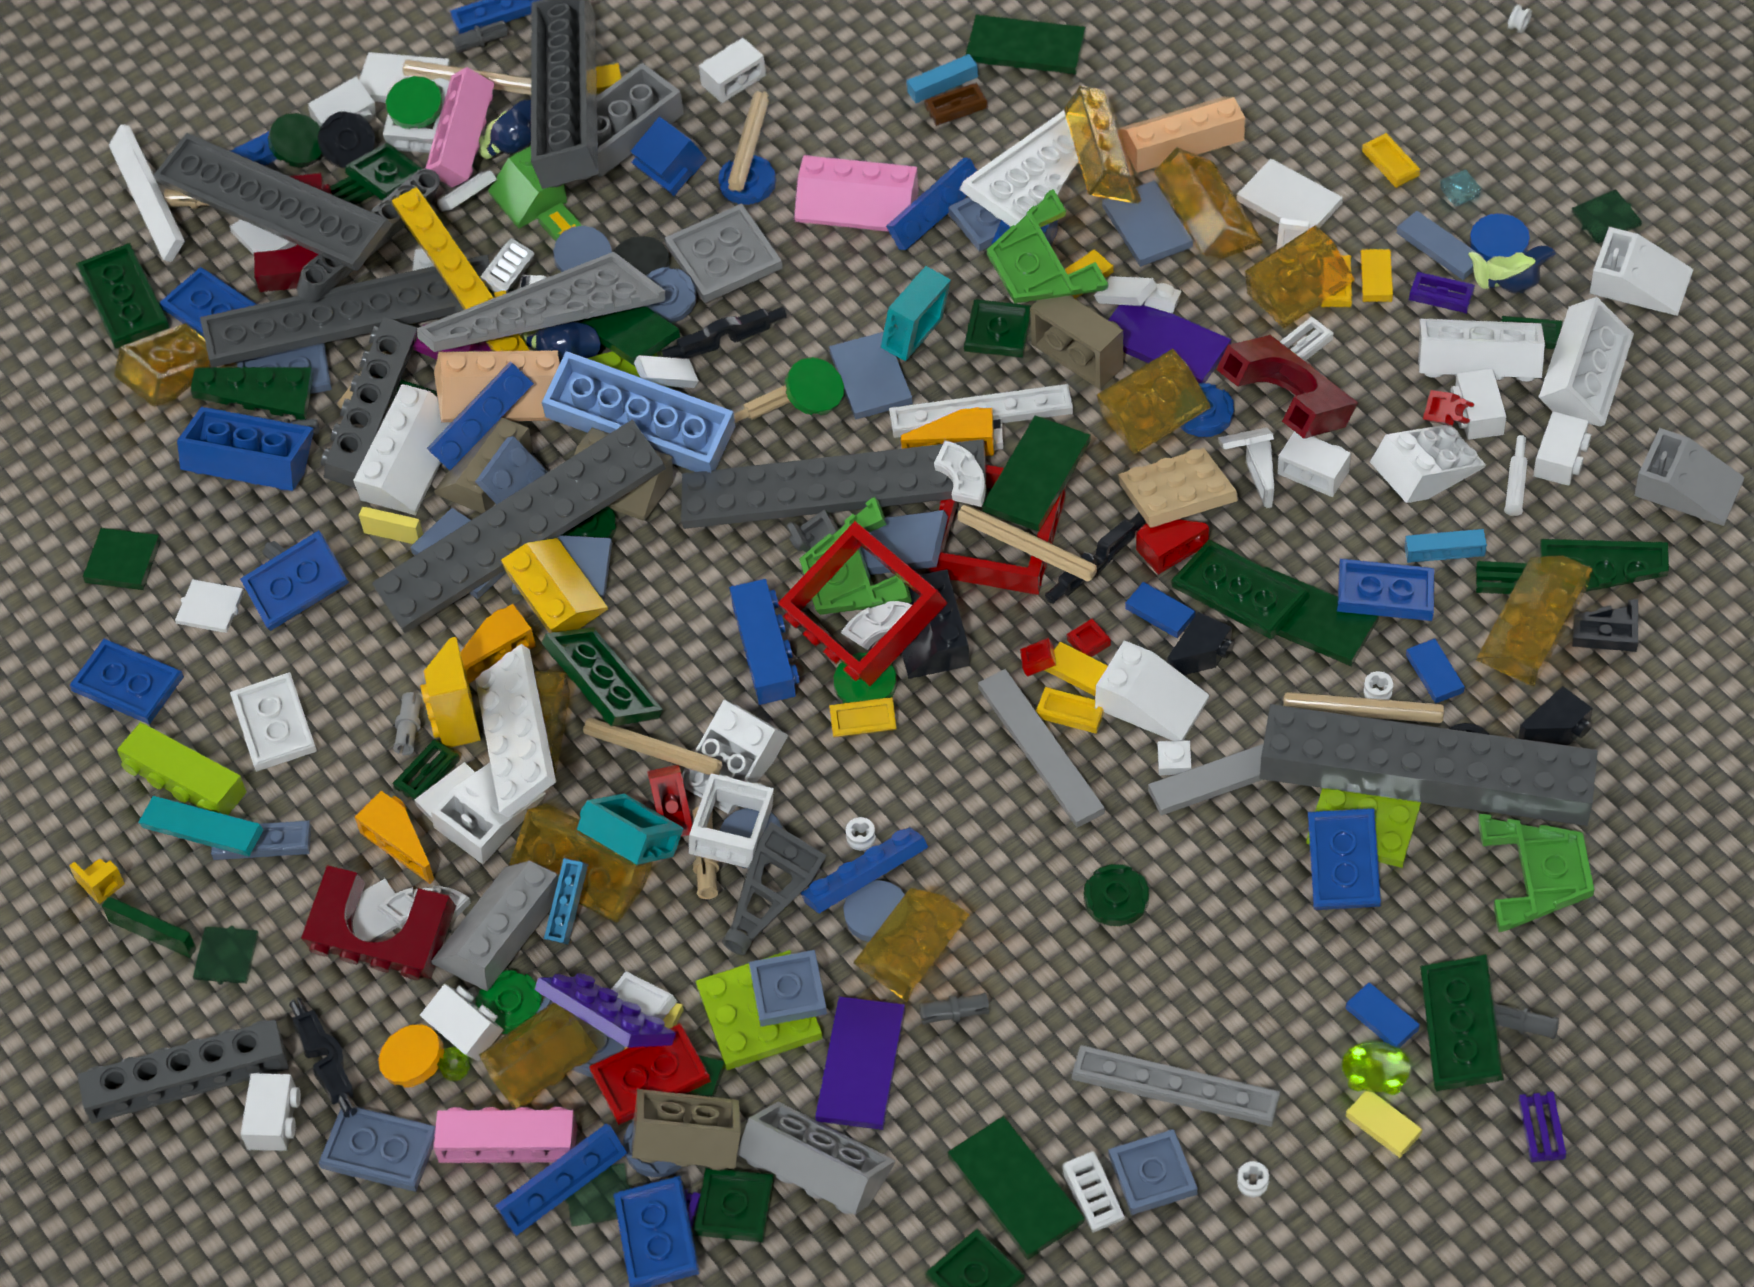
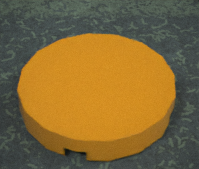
[378,1024,444,1088]

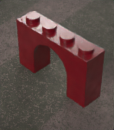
[254,173,332,292]
[1216,335,1358,439]
[301,865,456,980]

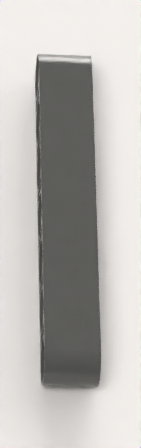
[297,169,440,302]

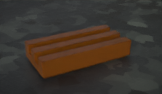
[924,82,988,126]

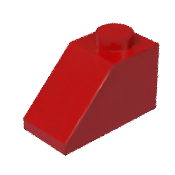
[1136,519,1209,575]
[647,764,693,837]

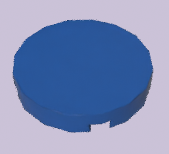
[718,155,776,205]
[1470,213,1530,262]
[1174,383,1234,437]

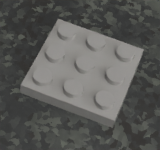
[665,203,783,303]

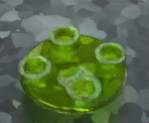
[1342,1041,1411,1095]

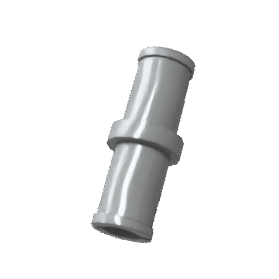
[393,692,422,755]

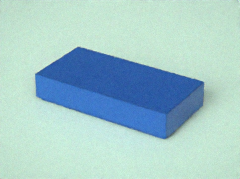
[1125,582,1195,638]
[1406,638,1465,704]
[1346,982,1420,1051]

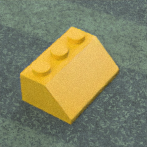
[501,538,608,633]
[420,637,481,748]

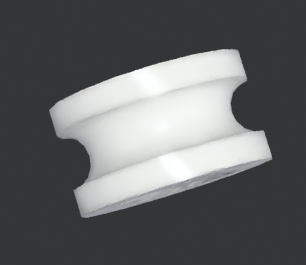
[1508,5,1532,34]
[1363,671,1393,700]
[846,817,876,851]
[1237,1161,1269,1197]

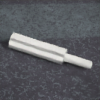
[1504,435,1528,516]

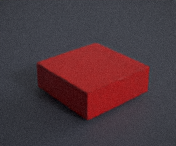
[1067,619,1111,657]
[1020,638,1056,677]

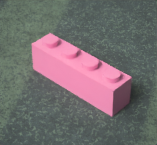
[425,67,494,188]
[434,1107,577,1163]

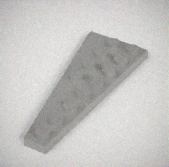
[417,252,665,352]

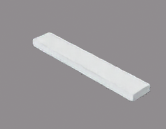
[109,124,185,262]
[889,384,1073,438]

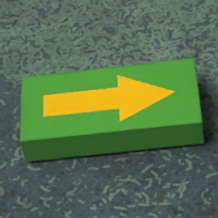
[537,203,582,242]

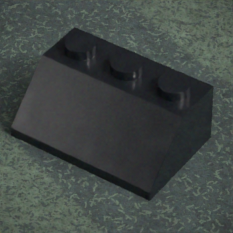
[901,569,970,679]

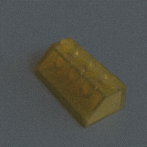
[1064,85,1141,204]
[1154,147,1263,259]
[1476,556,1592,687]
[509,803,653,923]

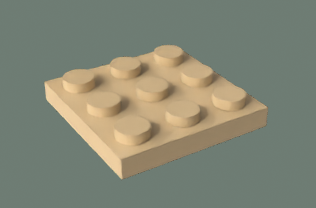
[1118,448,1238,528]

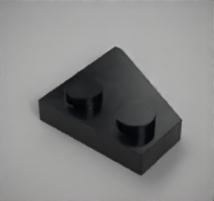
[1572,599,1638,652]

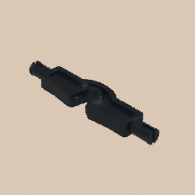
[659,306,787,359]
[1045,512,1146,604]
[289,998,357,1118]

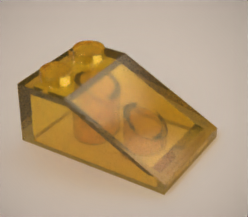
[114,323,211,407]

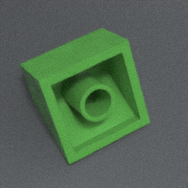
[488,146,567,229]

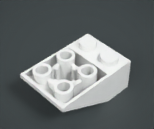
[1590,227,1693,316]
[1370,425,1486,503]
[682,700,788,815]
[431,763,546,864]

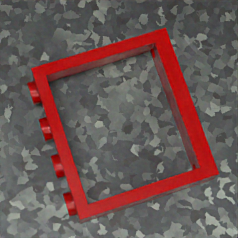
[929,465,1066,595]
[778,521,947,686]

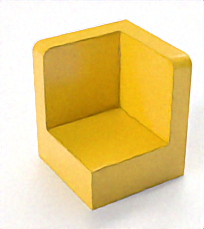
[69,859,125,904]

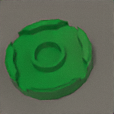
[385,76,443,129]
[785,357,844,416]
[834,652,896,703]
[475,970,543,1034]

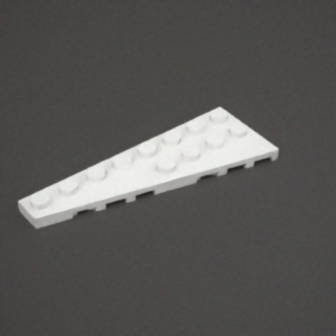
[960,93,1111,226]

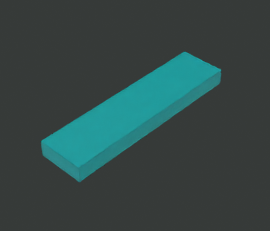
[138,796,264,857]

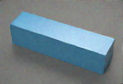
[907,54,978,104]
[1404,529,1487,563]
[544,858,588,945]

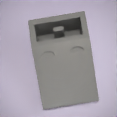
[1634,428,1745,526]

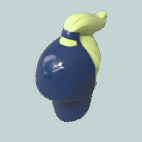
[478,100,531,159]
[1468,245,1556,293]
[520,322,600,363]

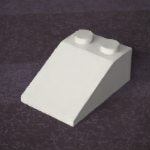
[1095,640,1209,741]

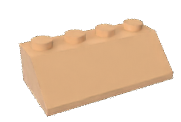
[1116,97,1245,173]
[434,351,560,422]

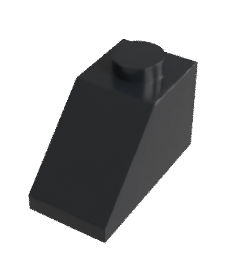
[1167,612,1234,675]
[1518,686,1593,745]

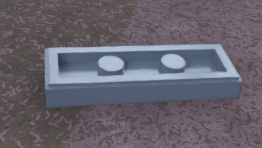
[1397,211,1484,280]
[211,821,311,860]

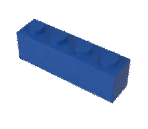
[729,579,800,705]

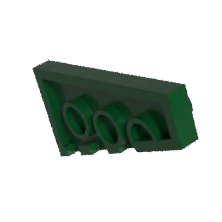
[190,367,314,420]
[1540,539,1669,601]

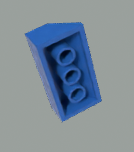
[177,407,314,491]

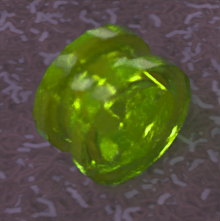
[437,1047,470,1081]

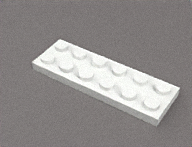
[475,644,556,818]

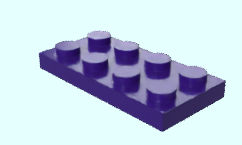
[535,973,676,1047]

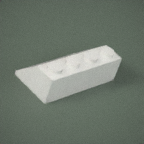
[1539,297,1634,426]
[1418,319,1545,381]
[353,384,451,515]

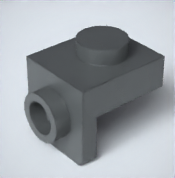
[787,509,839,552]

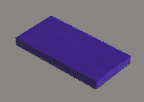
[1108,302,1231,384]
[815,997,905,1130]

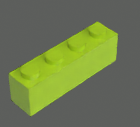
[117,722,247,815]

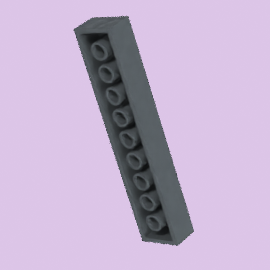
[531,0,598,189]
[1259,704,1598,826]

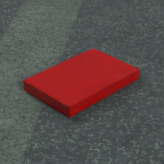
[589,1023,711,1126]

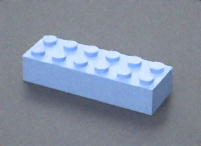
[542,351,735,473]

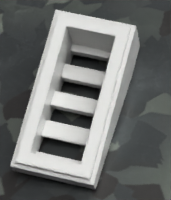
[480,239,534,293]
[1246,440,1274,509]
[1063,1151,1124,1233]

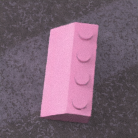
[794,155,919,232]

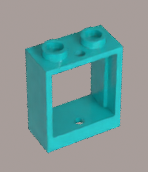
[880,266,951,362]
[577,794,684,865]

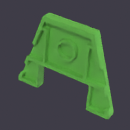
[987,189,1108,303]
[799,497,913,615]
[1478,814,1594,932]

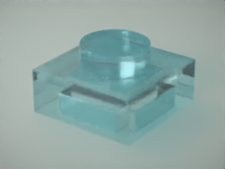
[1440,169,1481,207]

